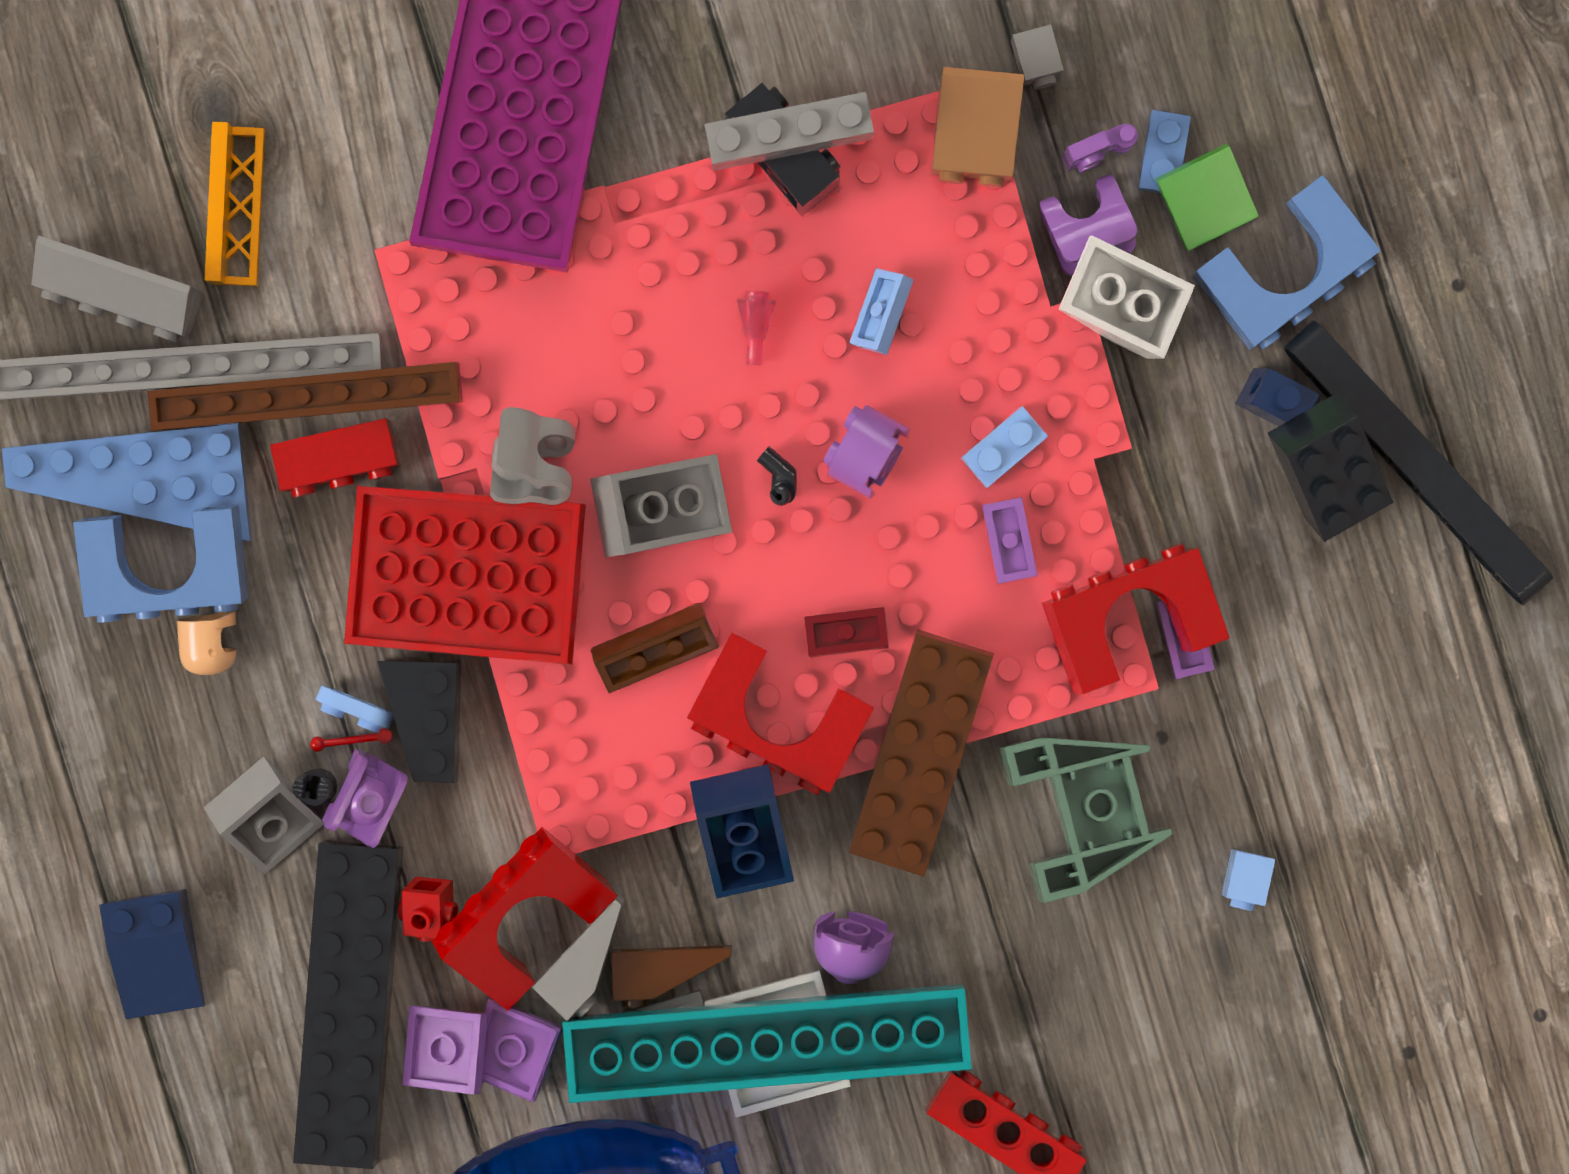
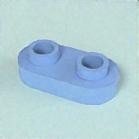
[315,685,394,733]

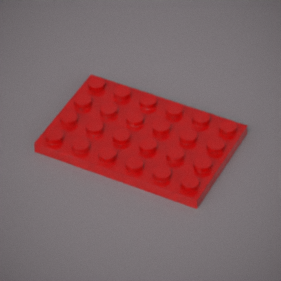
[344,486,586,664]

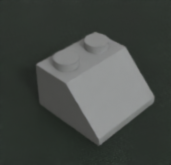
[203,756,324,875]

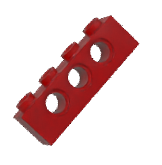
[925,1070,1087,1174]

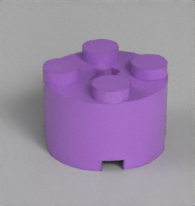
[823,405,910,499]

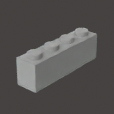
[704,92,874,171]

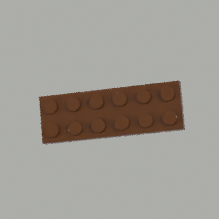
[849,629,994,877]

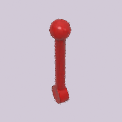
[310,728,393,752]

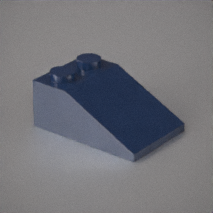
[99,889,205,1019]

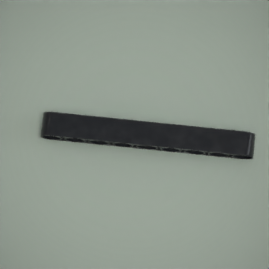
[1284,320,1553,606]

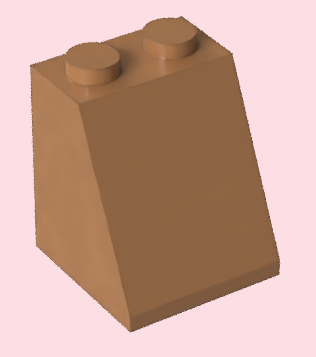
[931,67,1024,187]

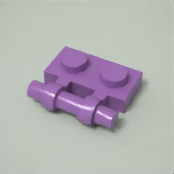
[1062,124,1138,174]

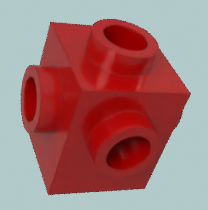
[398,876,459,942]

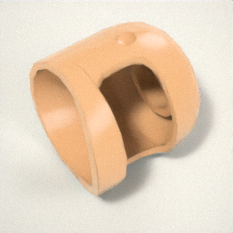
[177,610,237,675]

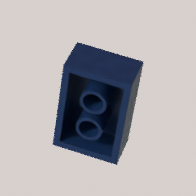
[690,764,794,899]

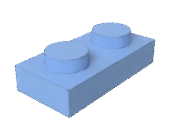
[849,268,914,355]
[961,406,1048,488]

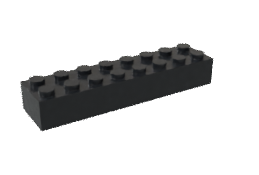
[293,841,403,1169]

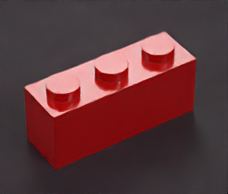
[270,418,401,498]

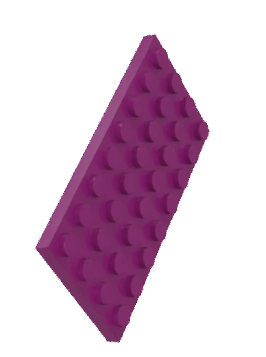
[409,0,622,273]

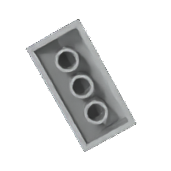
[31,235,204,342]

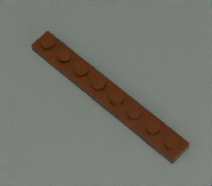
[147,362,463,431]

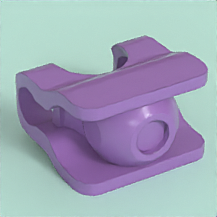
[1040,174,1137,276]
[322,748,408,848]

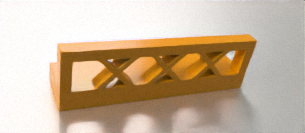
[204,122,266,287]

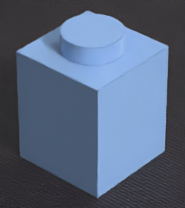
[1221,849,1275,911]

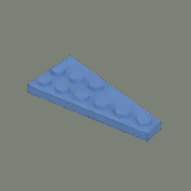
[2,423,252,542]

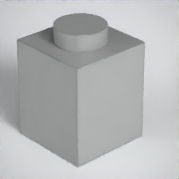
[1010,24,1064,90]

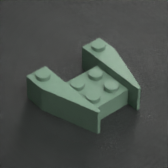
[998,737,1172,903]

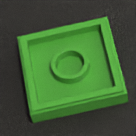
[1155,144,1259,251]

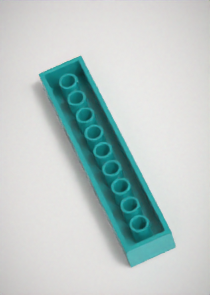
[562,984,972,1103]

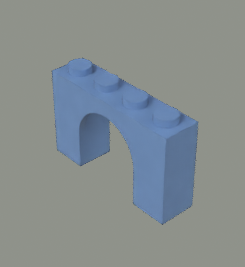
[1192,175,1381,350]
[73,504,249,623]

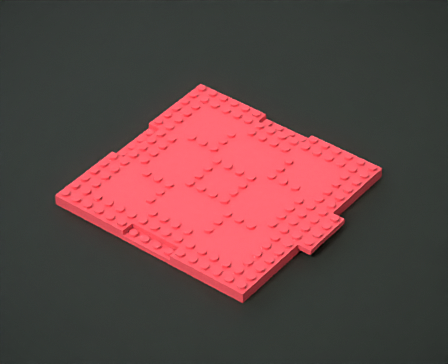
[374,91,1159,854]

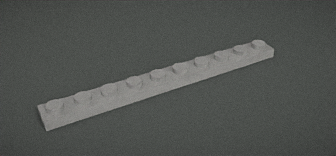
[0,333,383,401]

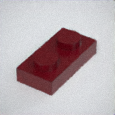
[804,607,889,658]

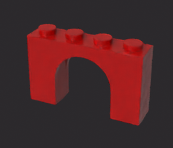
[1042,543,1230,694]
[687,633,874,796]
[432,827,617,1011]

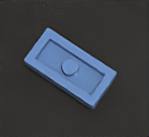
[1138,110,1191,193]

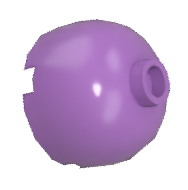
[813,912,895,984]

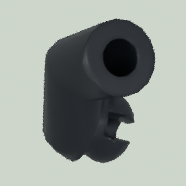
[757,446,797,506]

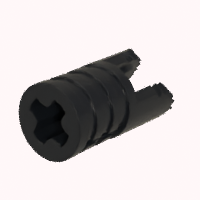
[292,768,337,806]

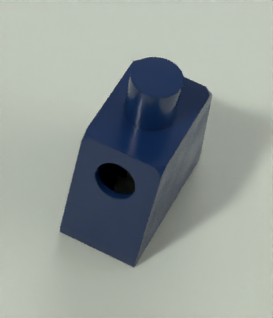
[1235,368,1320,426]

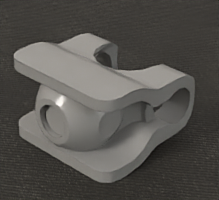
[490,407,576,505]

